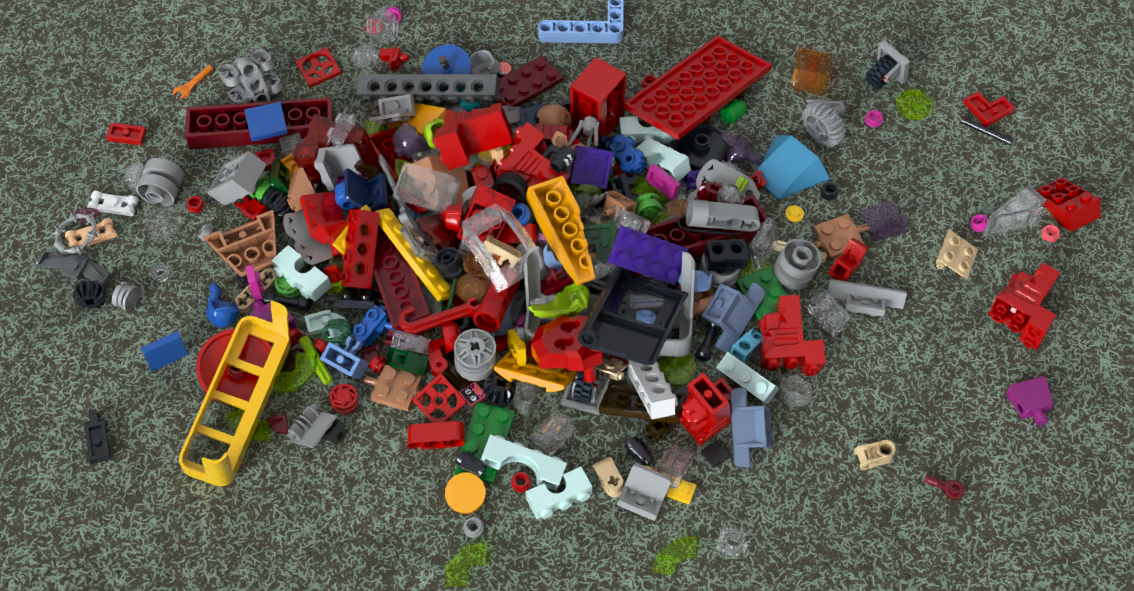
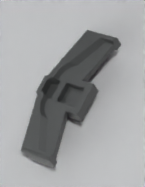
[36,252,113,288]

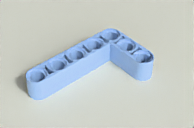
[538,0,623,44]

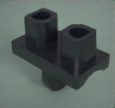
[611,174,639,201]

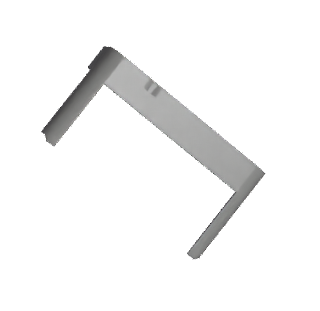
[524,246,695,357]

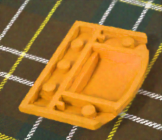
[494,351,579,392]

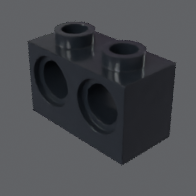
[703,239,749,271]

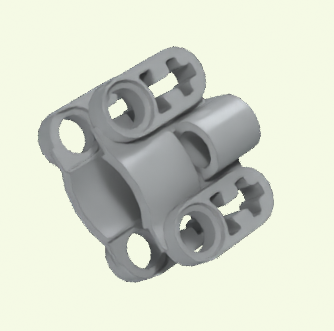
[217,49,283,104]

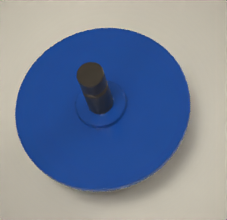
[422,44,471,91]

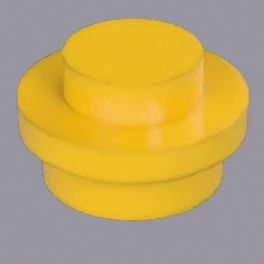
[785,205,804,222]

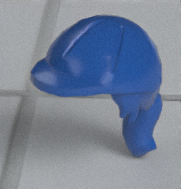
[205,282,239,327]

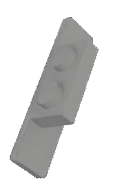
[827,279,907,316]

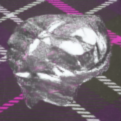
[780,374,812,407]

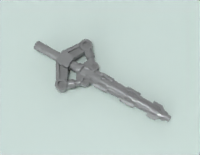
[378,155,428,255]

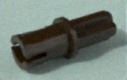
[354,160,387,182]

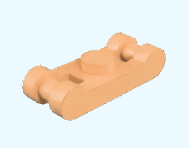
[65,218,117,249]

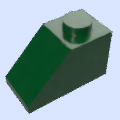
[385,346,429,376]

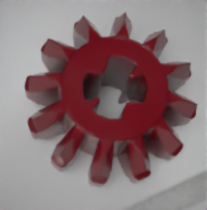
[697,181,729,203]

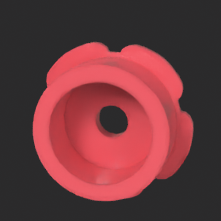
[1041,225,1060,243]

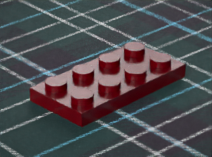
[497,56,563,107]

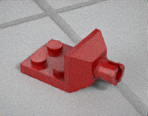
[300,192,348,257]

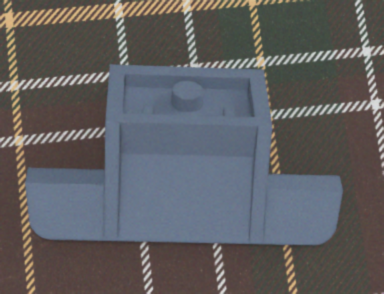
[702,282,765,353]
[730,388,773,468]

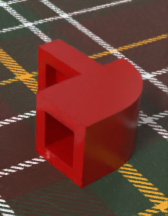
[828,237,869,282]

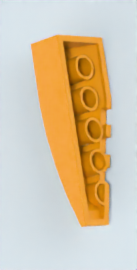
[526,176,595,286]

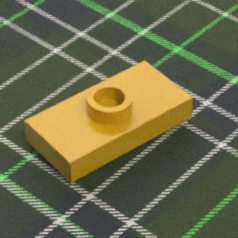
[507,329,526,367]

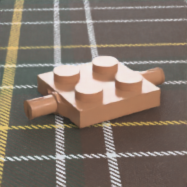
[813,214,869,259]
[364,365,429,412]

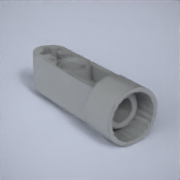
[686,199,760,232]

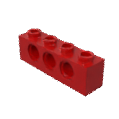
[341,209,380,289]

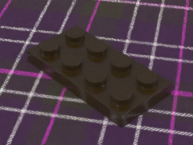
[599,384,686,424]

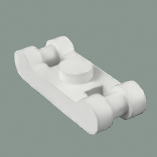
[87,191,139,216]

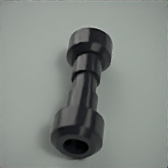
[263,291,311,312]
[695,321,721,362]

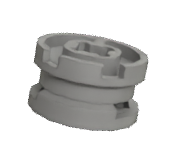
[112,281,141,312]

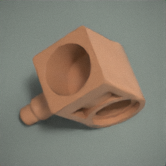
[603,191,637,223]

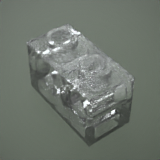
[808,289,851,337]

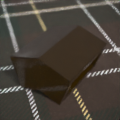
[442,365,472,396]

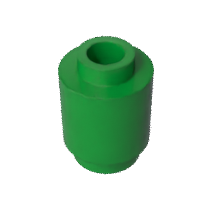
[721,100,747,124]

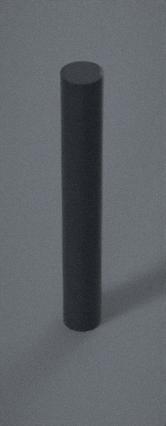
[960,117,1013,145]

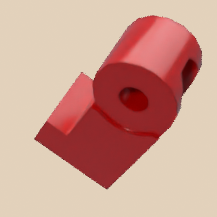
[424,338,448,377]

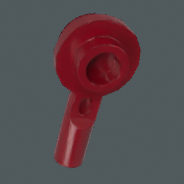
[924,474,965,500]

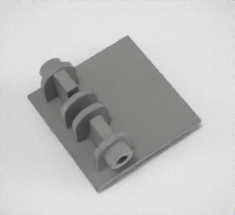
[287,404,337,448]

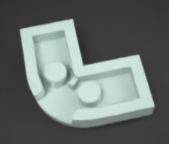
[304,310,351,345]

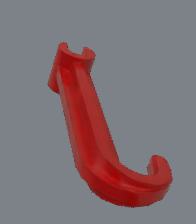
[399,297,480,334]

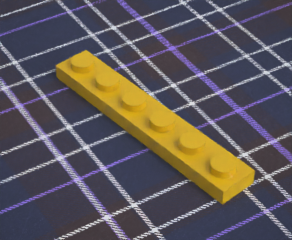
[375,208,451,302]

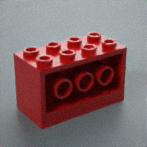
[570,57,626,145]

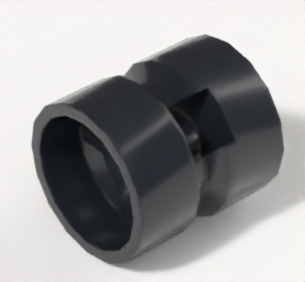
[435,247,468,283]

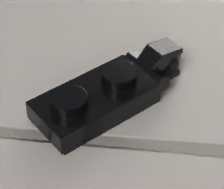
[84,409,111,464]

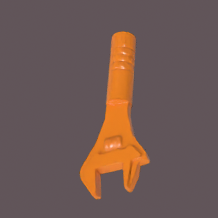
[173,65,213,99]

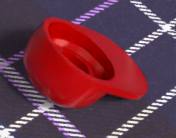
[441,322,461,355]

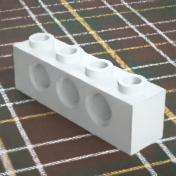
[628,360,678,419]

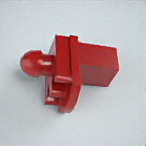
[378,47,409,71]

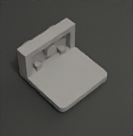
[369,94,416,125]
[314,144,362,191]
[617,463,672,521]

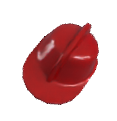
[441,198,464,232]

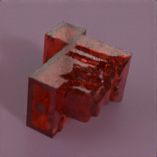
[292,114,376,180]

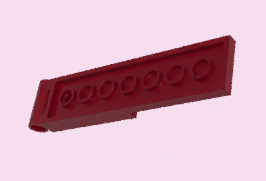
[352,196,430,332]

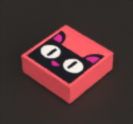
[459,381,486,408]

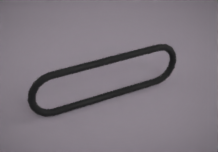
[677,216,743,236]

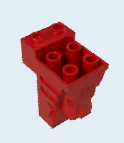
[433,102,514,170]
[496,122,570,191]
[988,263,1060,350]
[758,295,826,376]
[679,372,733,447]

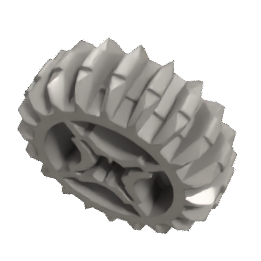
[802,101,846,148]

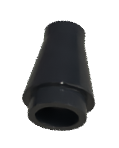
[625,437,654,466]
[455,450,487,477]

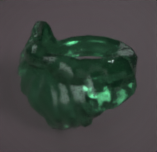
[321,318,352,347]

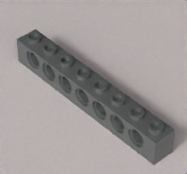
[356,74,501,103]

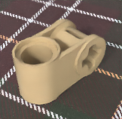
[854,440,896,470]
[591,456,624,497]

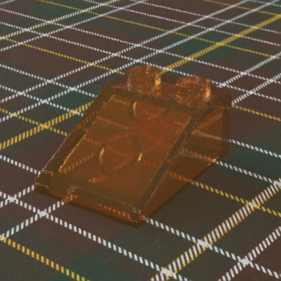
[790,47,832,95]

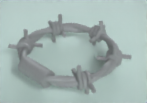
[51,212,100,255]

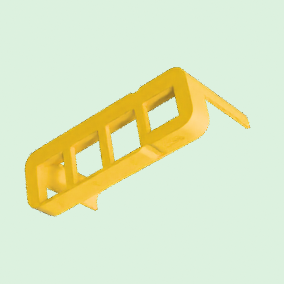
[179,300,291,486]

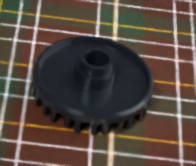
[674,124,728,171]

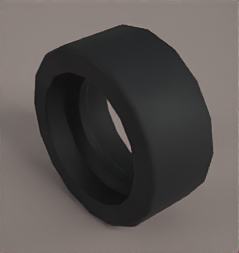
[492,172,529,204]

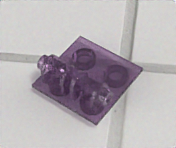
[860,201,909,241]

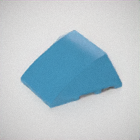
[755,135,830,200]

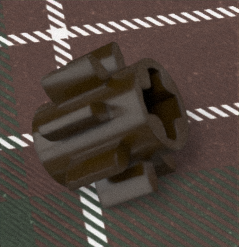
[645,420,671,443]

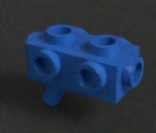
[609,134,647,176]
[351,304,394,348]

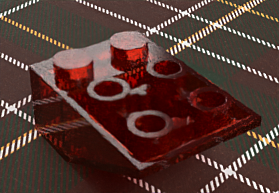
[416,213,462,250]

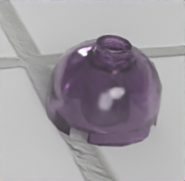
[392,122,429,160]

